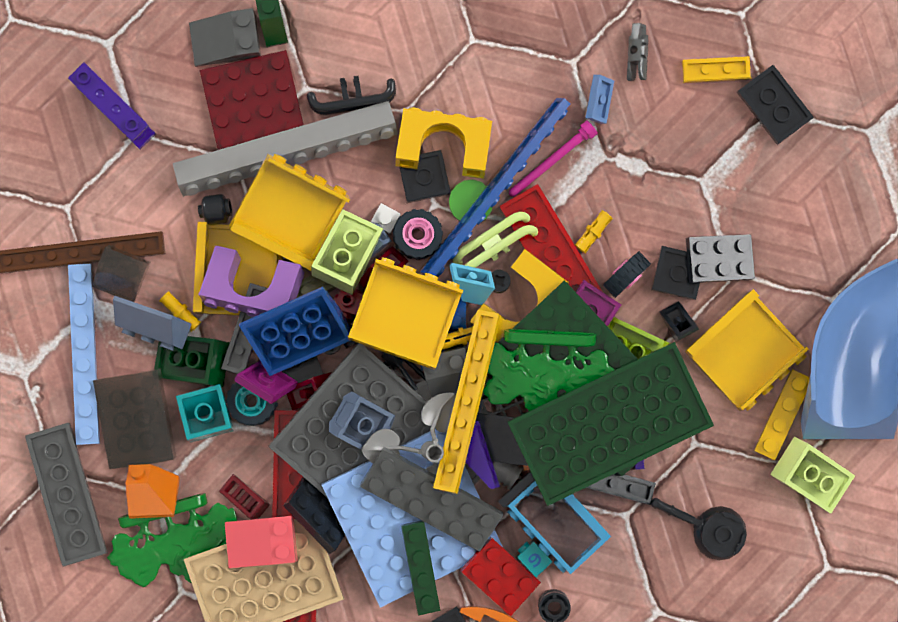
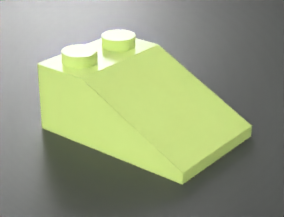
[311,209,383,294]
[770,436,855,513]

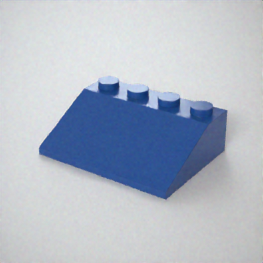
[239,287,351,376]

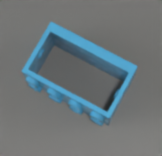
[507,481,611,574]

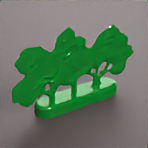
[483,329,615,411]
[107,493,237,587]

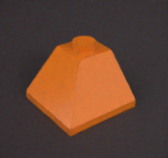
[126,464,180,518]

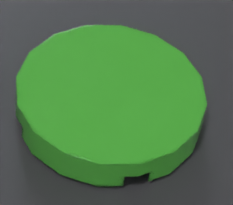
[449,180,493,221]

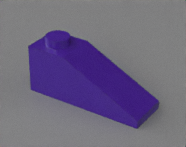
[465,421,500,489]

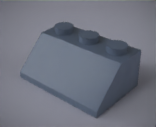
[113,296,191,351]

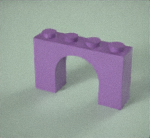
[199,245,304,317]

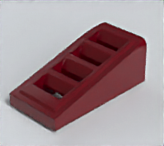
[219,474,270,520]

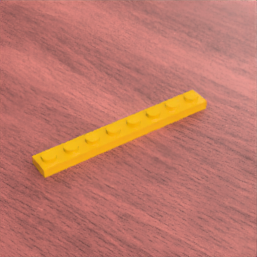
[433,310,501,494]

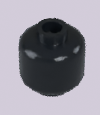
[198,194,232,225]

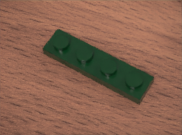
[401,521,441,616]

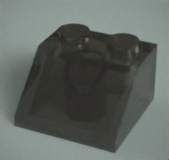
[92,245,151,302]

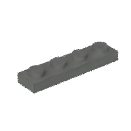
[221,283,267,374]

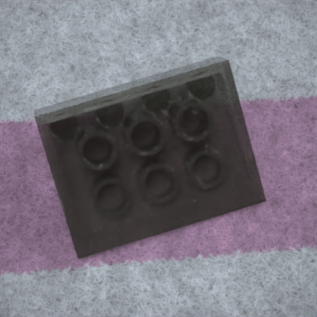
[93,368,177,469]

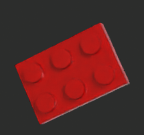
[460,537,541,616]

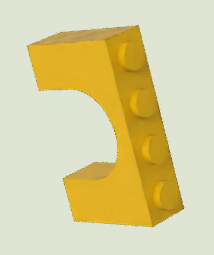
[395,107,492,179]
[470,249,569,343]

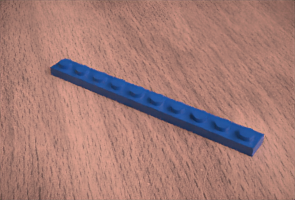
[420,98,570,277]

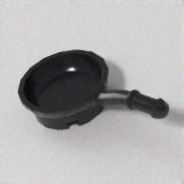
[650,498,747,561]

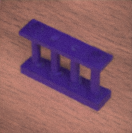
[68,62,156,150]

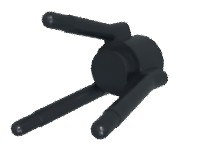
[381,353,426,391]

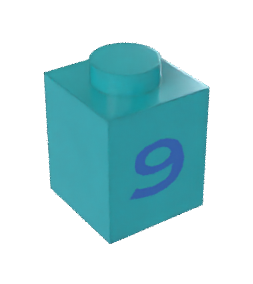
[517,541,552,577]

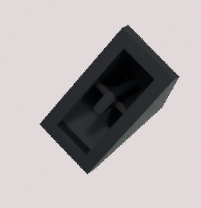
[659,301,699,343]

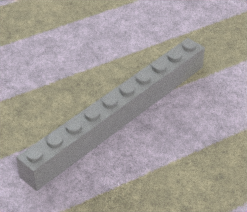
[173,101,398,197]

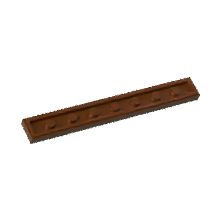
[0,231,166,274]

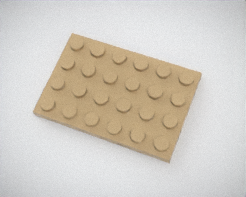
[184,519,344,622]

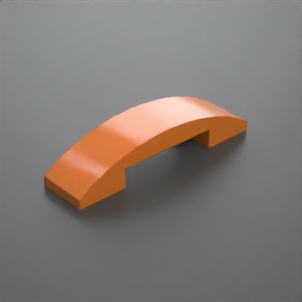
[460,606,519,622]

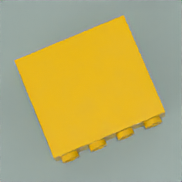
[229,154,350,271]
[193,222,283,315]
[348,257,463,370]
[685,289,809,411]

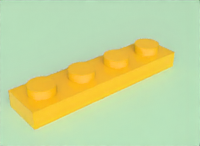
[753,369,810,461]

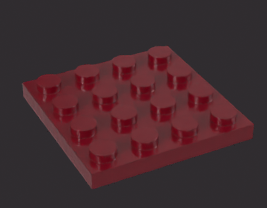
[199,50,304,150]

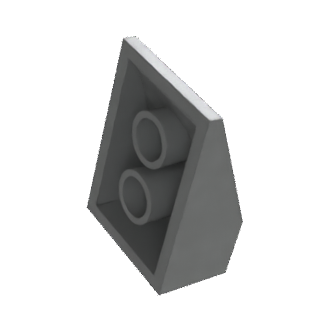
[189,8,261,67]
[423,344,482,410]

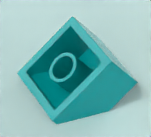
[176,384,234,443]

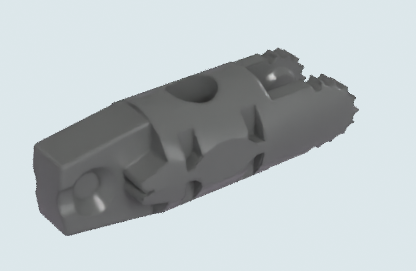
[627,23,649,81]

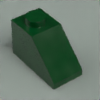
[256,0,288,48]

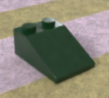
[153,336,230,387]

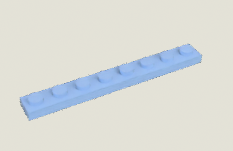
[68,264,100,445]

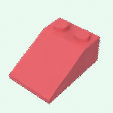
[225,516,298,568]

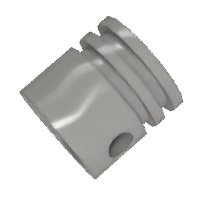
[493,461,524,490]

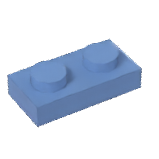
[585,75,614,124]

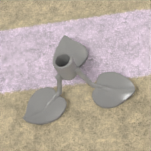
[362,393,456,475]

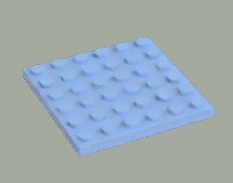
[321,429,503,608]

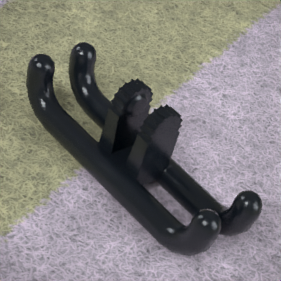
[307,76,396,115]

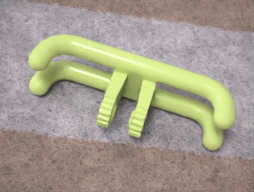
[453,212,538,268]

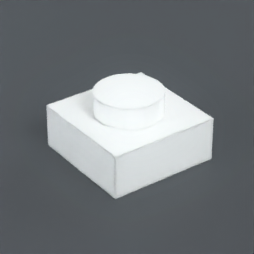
[371,203,401,234]

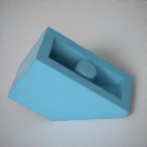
[449,263,495,305]

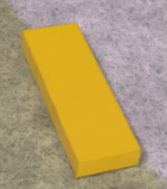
[682,56,751,83]

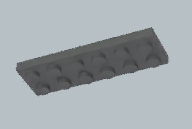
[25,423,108,567]
[360,447,503,552]

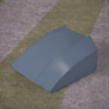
[329,391,395,450]

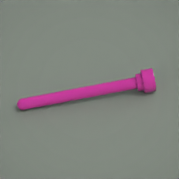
[509,120,598,197]

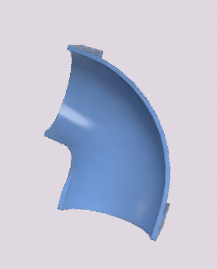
[800,259,898,439]

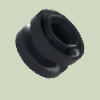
[538,589,571,622]

